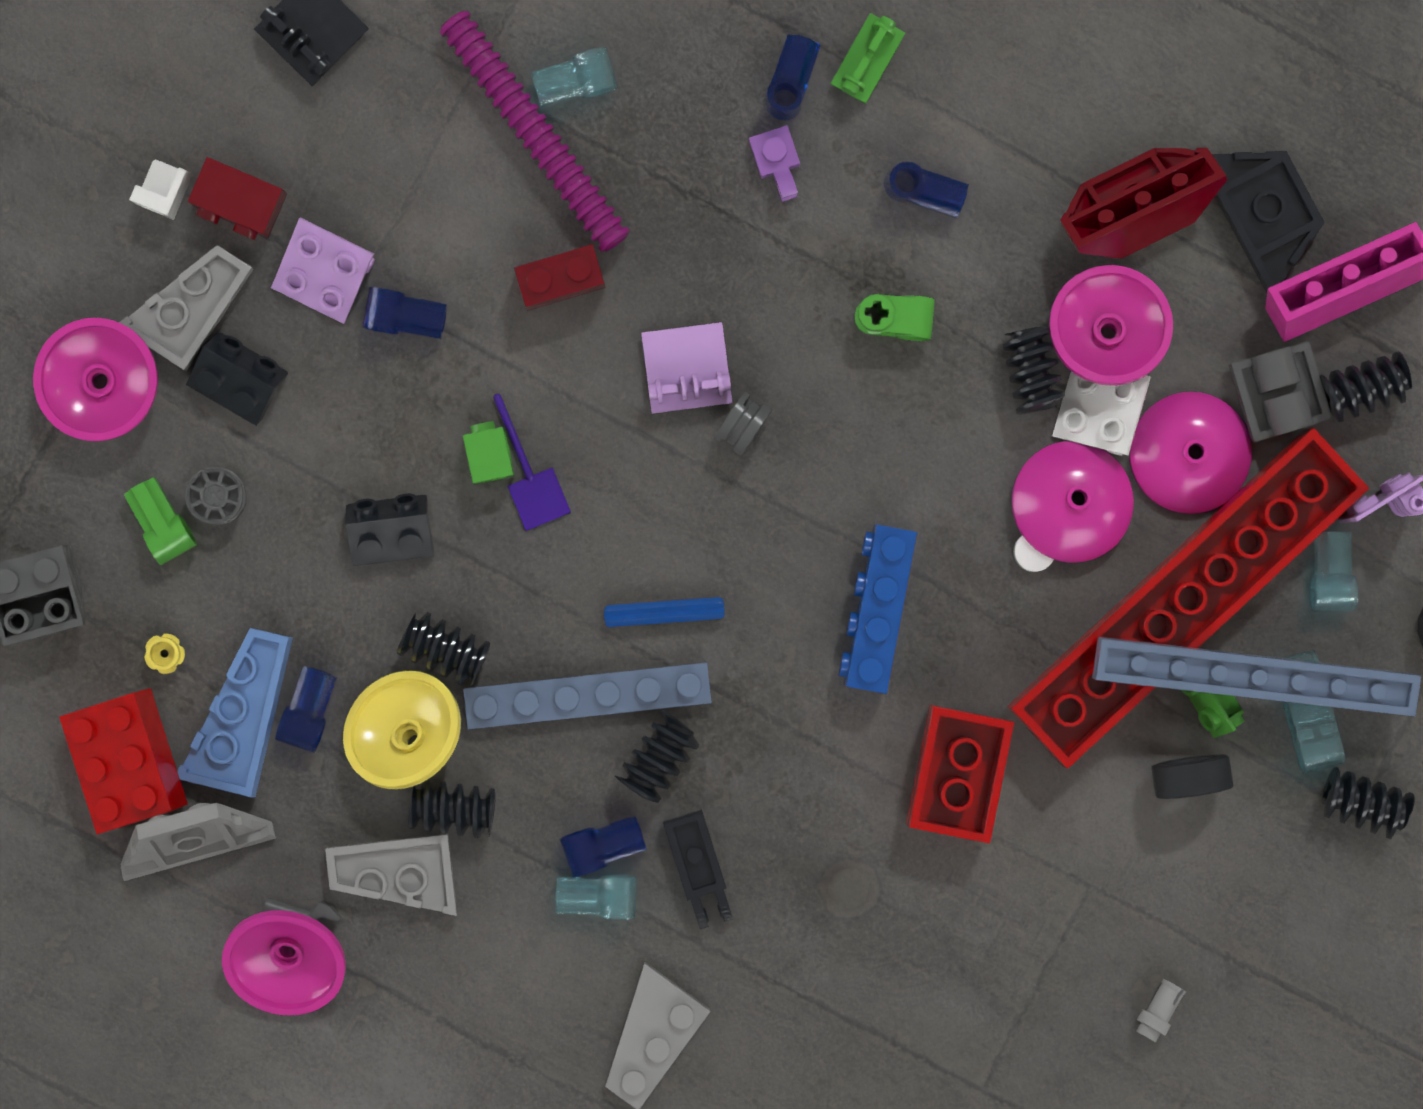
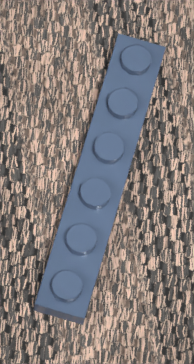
[463,662,711,729]

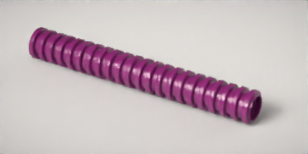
[439,11,630,252]

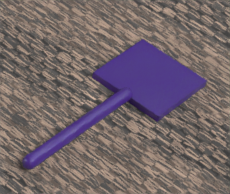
[493,394,571,531]

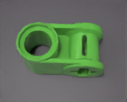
[854,294,935,341]

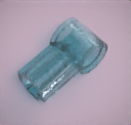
[531,47,618,108]
[1310,532,1358,612]
[556,875,637,920]

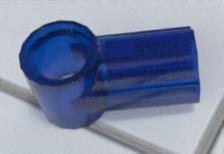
[766,34,821,121]
[884,161,969,219]
[362,287,448,339]
[275,666,338,753]
[560,816,647,878]

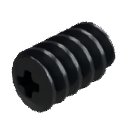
[1003,326,1065,415]
[1320,351,1412,422]
[397,612,490,686]
[615,710,700,803]
[1322,767,1415,839]
[408,779,496,838]

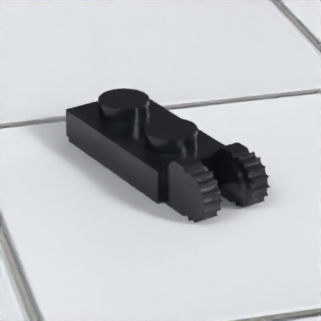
[663,809,733,930]

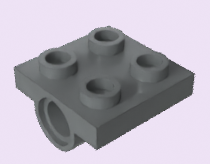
[1228,341,1333,443]

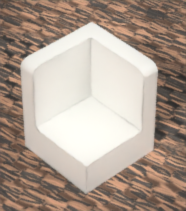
[129,160,193,220]

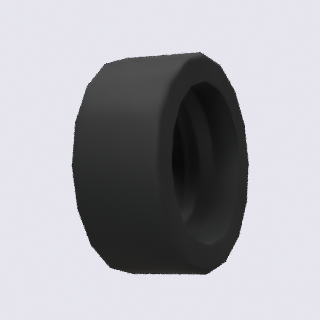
[1151,754,1234,799]

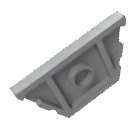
[120,803,276,881]

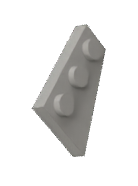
[119,245,253,371]
[325,833,458,916]
[605,962,711,1109]

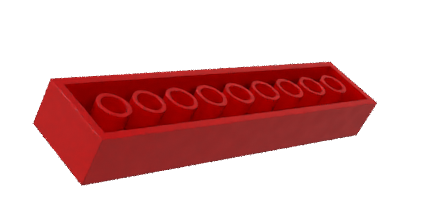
[1007,428,1370,769]

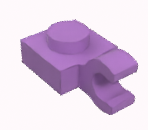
[749,125,800,202]

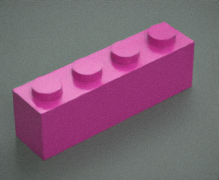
[1265,222,1423,342]

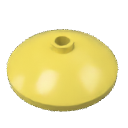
[343,671,461,789]

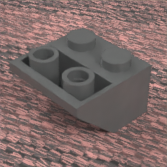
[0,545,85,647]

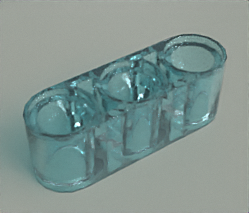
[1282,650,1345,774]

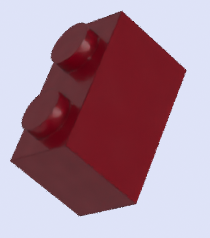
[187,157,287,241]
[514,244,606,311]

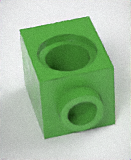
[463,421,515,485]

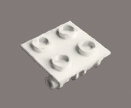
[1052,371,1151,456]

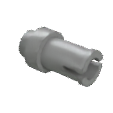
[1136,979,1186,1043]

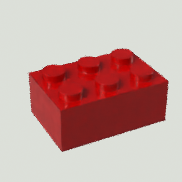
[59,688,188,835]
[906,704,1014,844]

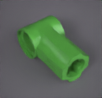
[124,477,197,565]

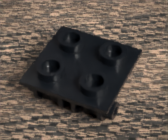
[254,0,369,87]

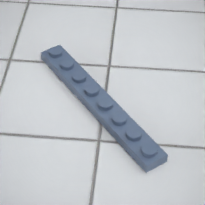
[1092,637,1421,716]

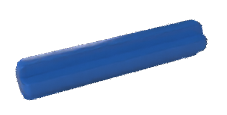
[604,597,725,627]

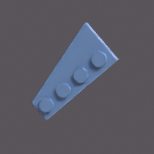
[177,628,293,797]

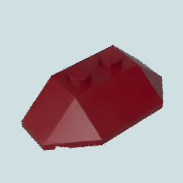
[1060,148,1227,259]

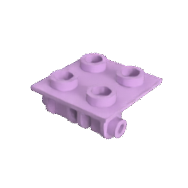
[271,217,375,324]
[641,322,732,414]
[1338,472,1423,523]

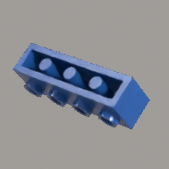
[839,524,917,694]

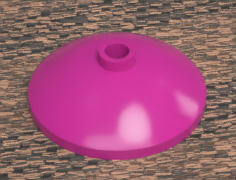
[1049,265,1173,386]
[33,318,158,441]
[1129,392,1252,514]
[1012,441,1134,563]
[222,910,346,1015]

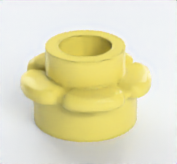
[144,634,185,674]

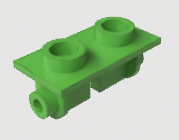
[830,13,905,104]
[1181,690,1245,738]

